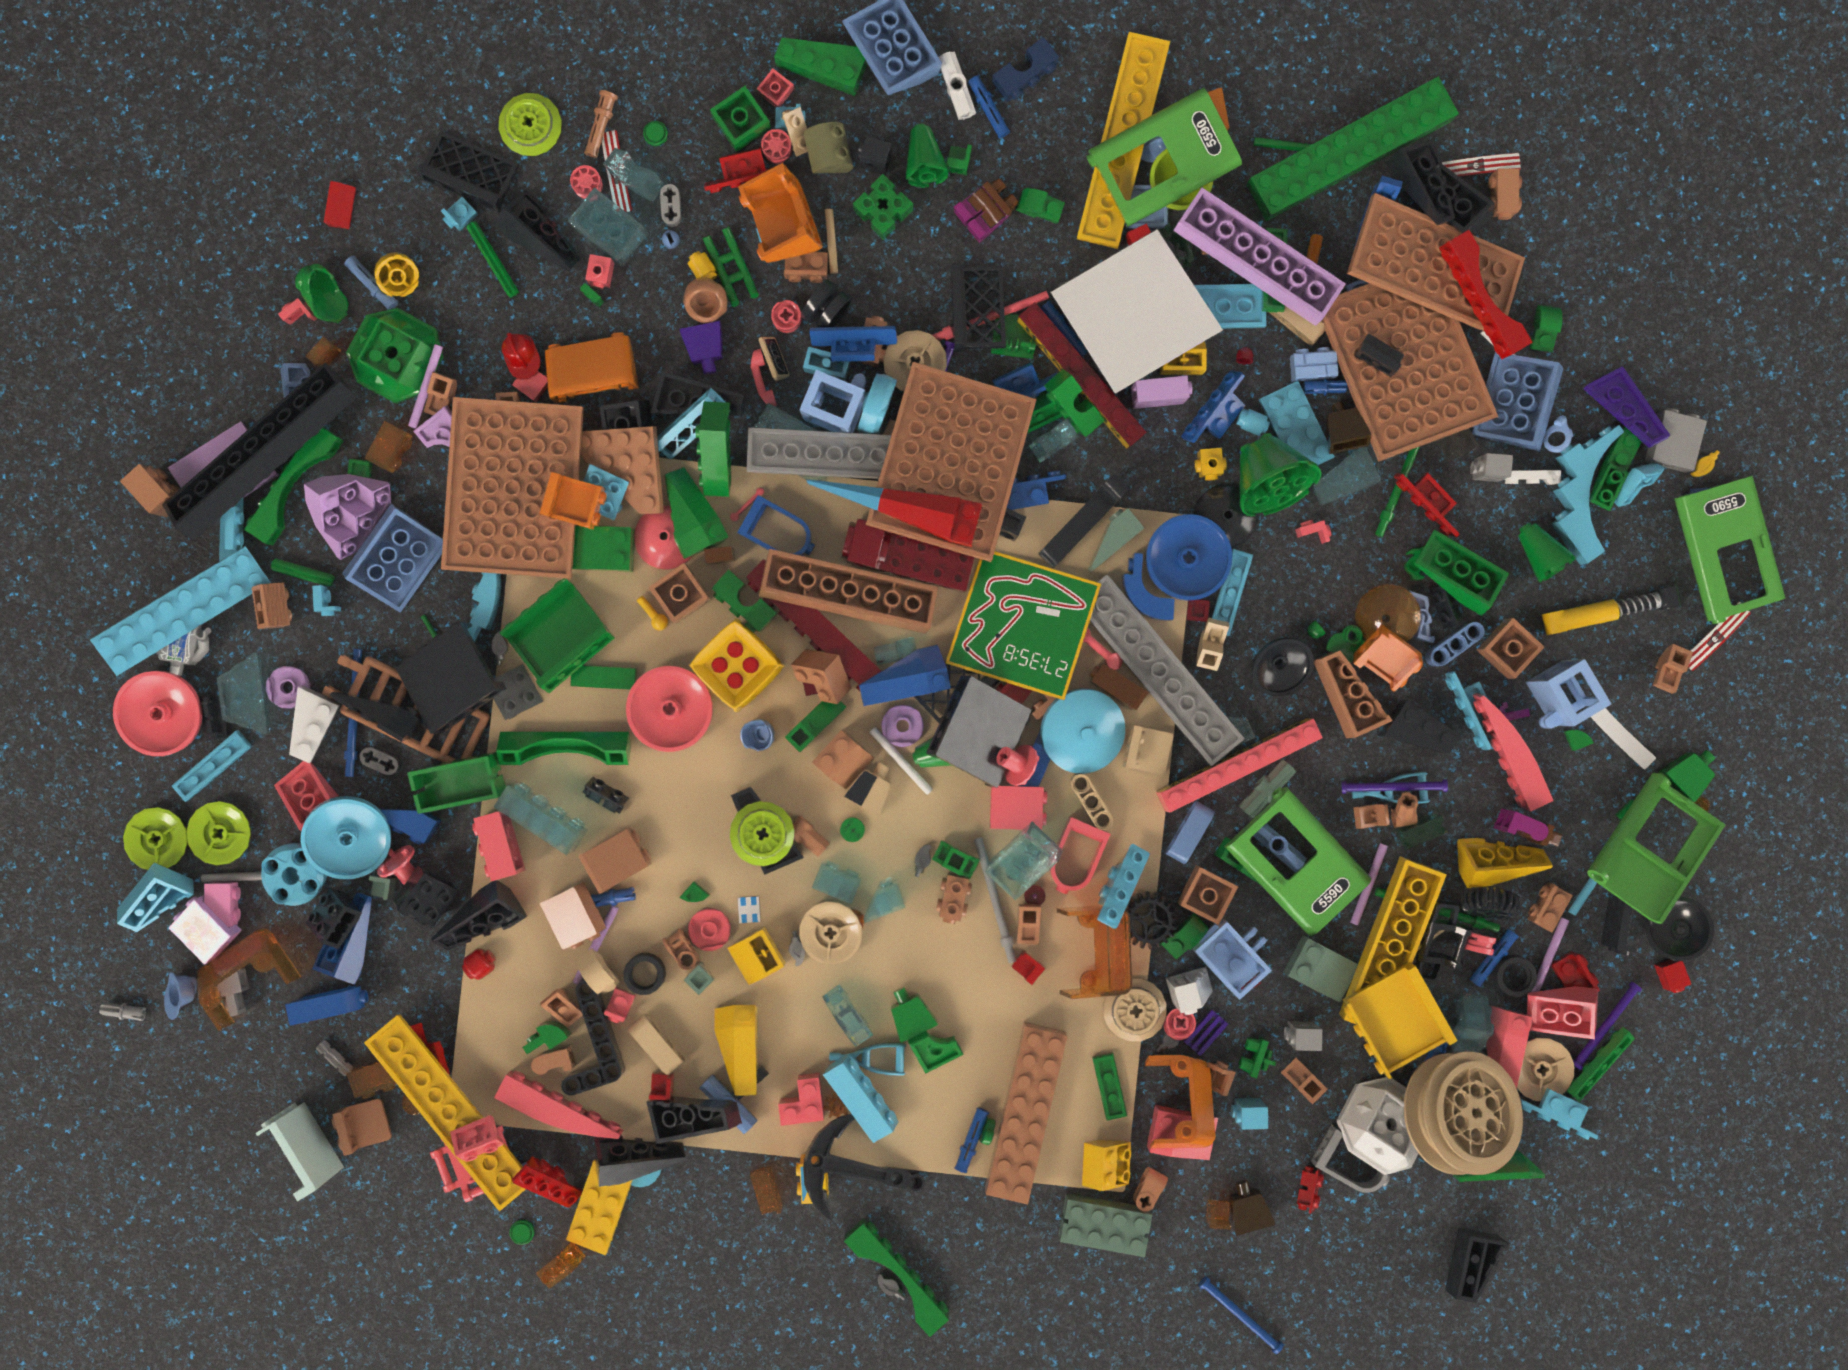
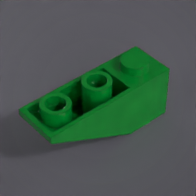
[785,701,846,752]

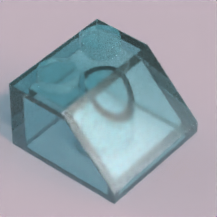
[863,877,906,923]

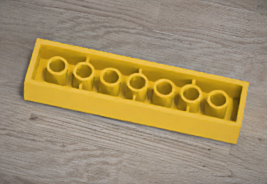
[1339,856,1446,1024]

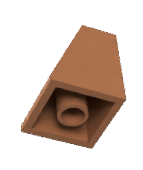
[812,729,874,789]
[578,828,652,894]

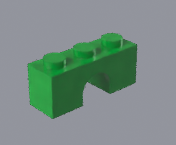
[1044,369,1105,437]
[711,569,778,632]

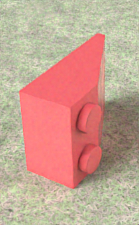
[274,761,339,831]
[1527,986,1598,1039]
[1147,1105,1218,1160]

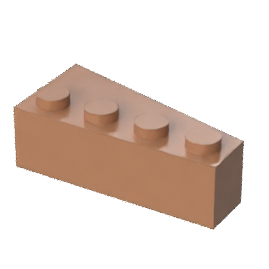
[1314,651,1393,738]

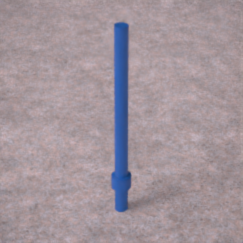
[344,649,362,777]

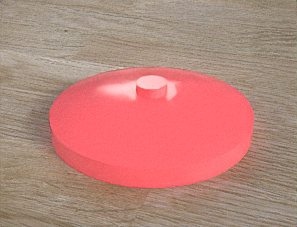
[626,666,713,752]
[113,670,203,756]

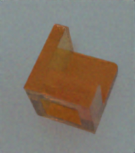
[1206,1200,1231,1230]

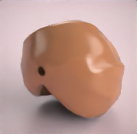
[683,277,728,324]

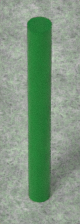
[1253,137,1312,151]

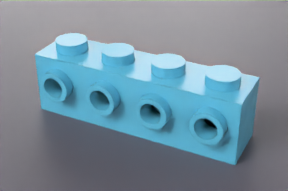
[823,1053,899,1143]

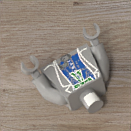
[156,625,211,676]

